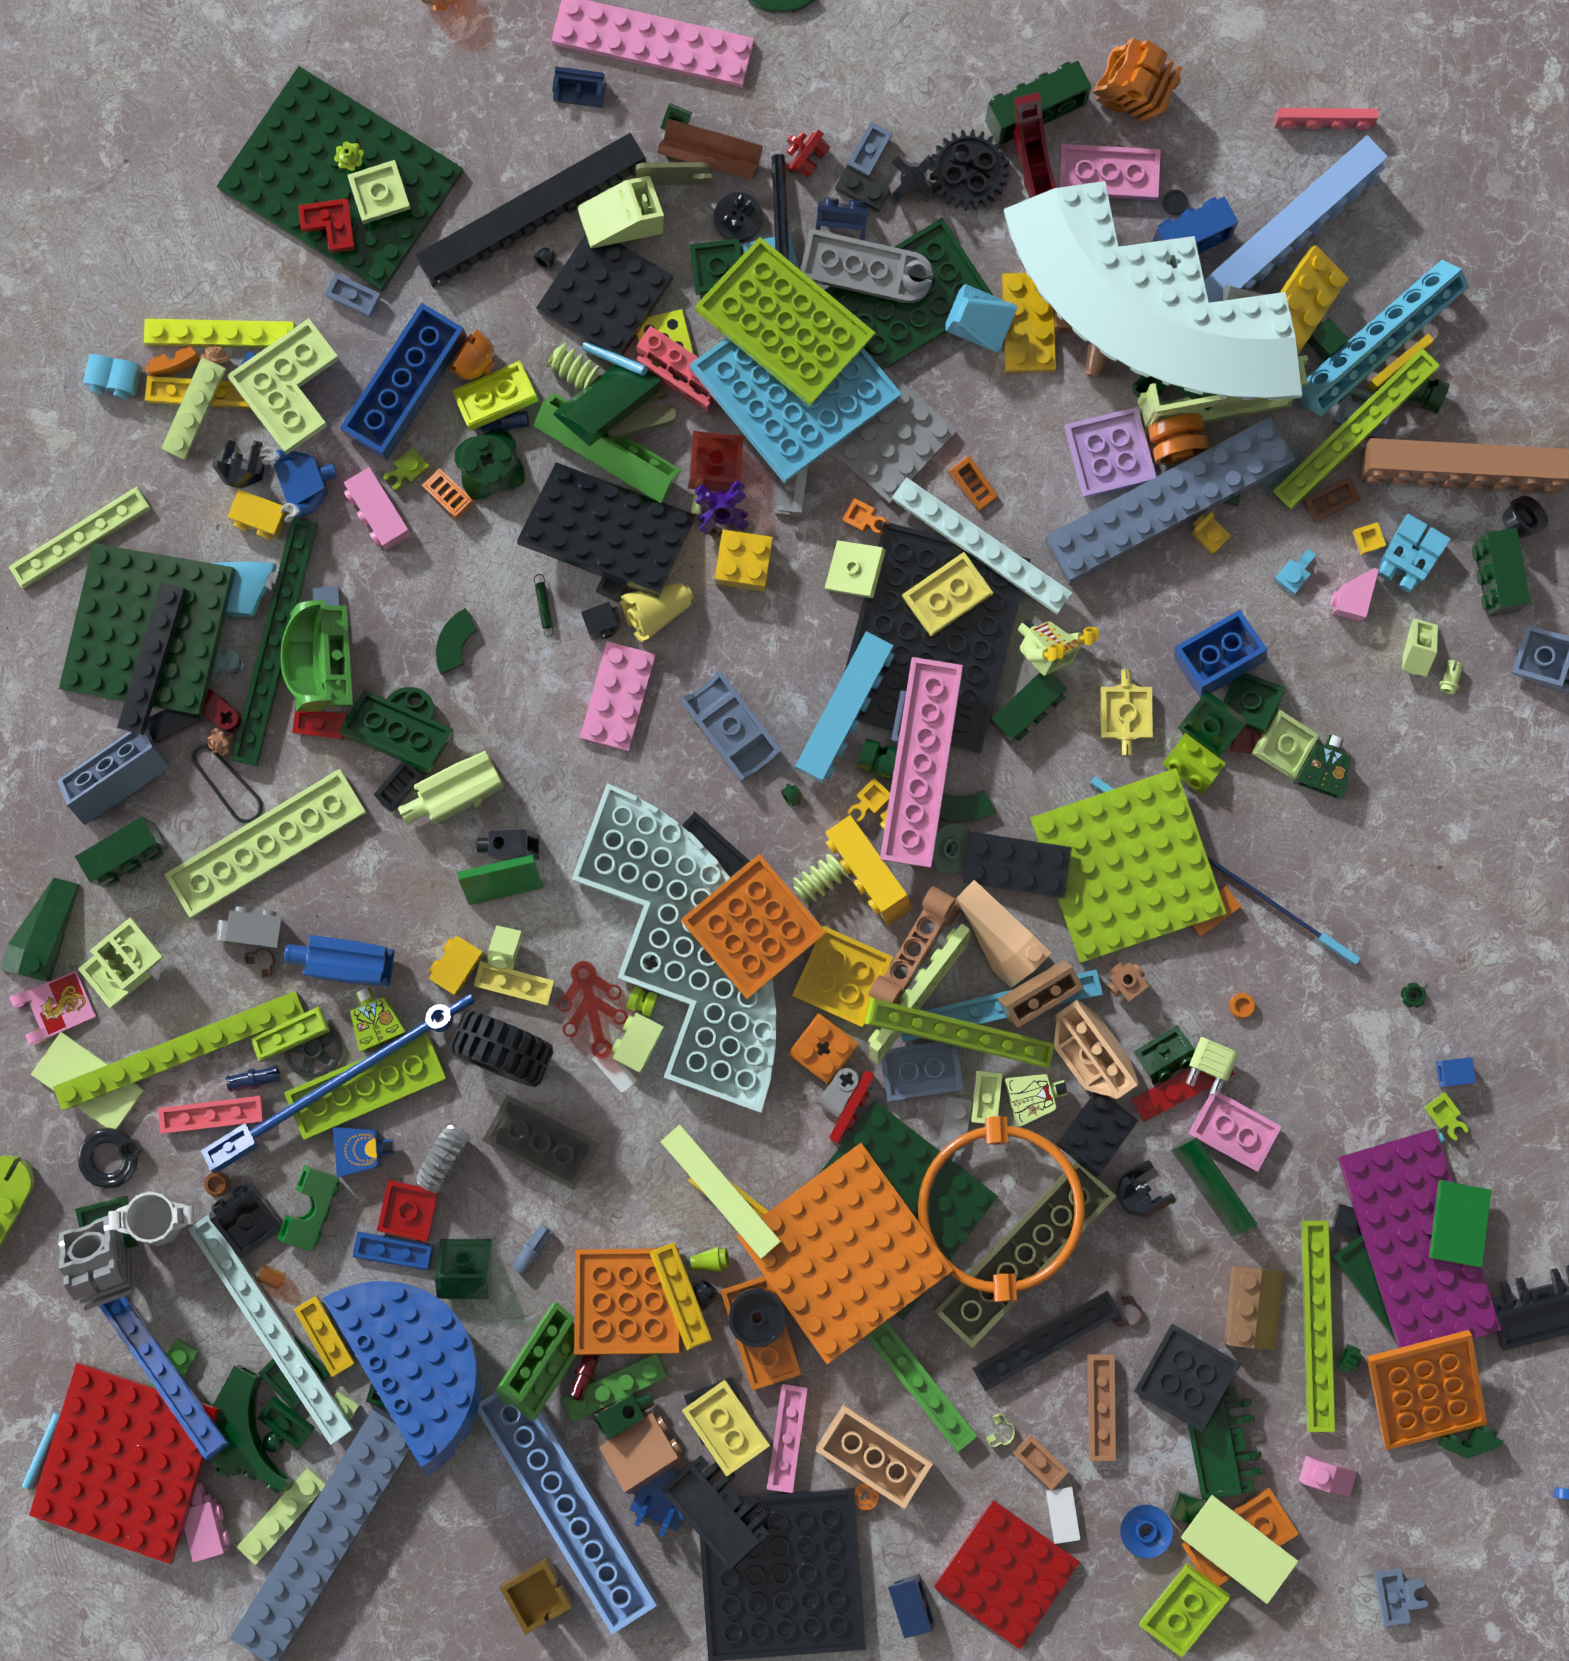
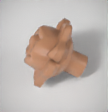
[199,346,230,365]
[207,727,235,757]

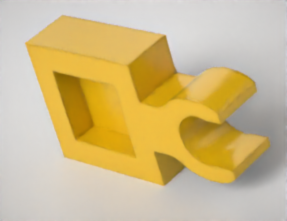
[848,778,890,823]

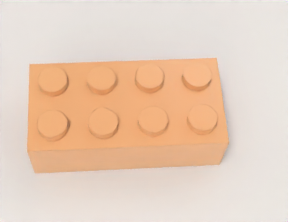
[816,1403,933,1509]

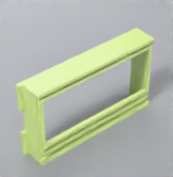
[1138,355,1308,434]

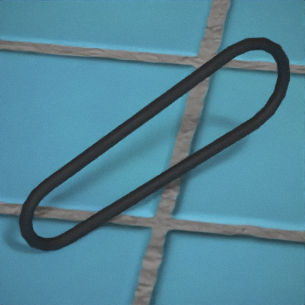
[192,744,263,823]

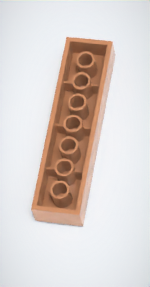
[1360,438,1569,494]

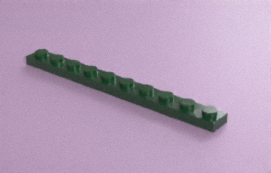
[231,518,318,767]

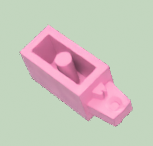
[184,1482,230,1562]

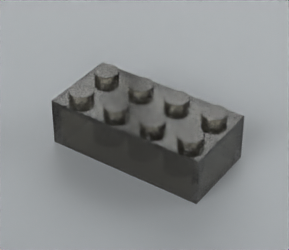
[482,1095,600,1190]

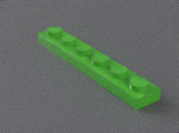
[866,1321,977,1453]

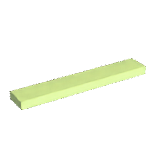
[9,487,152,589]
[661,1124,782,1259]

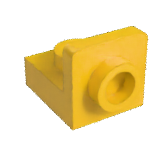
[1191,512,1231,555]

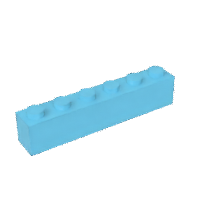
[795,631,895,783]

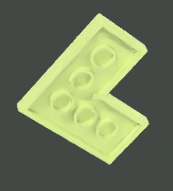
[227,318,339,455]

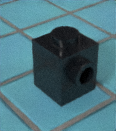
[581,602,622,640]

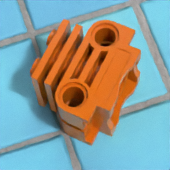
[1092,37,1183,122]

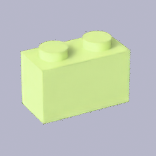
[611,1013,665,1073]

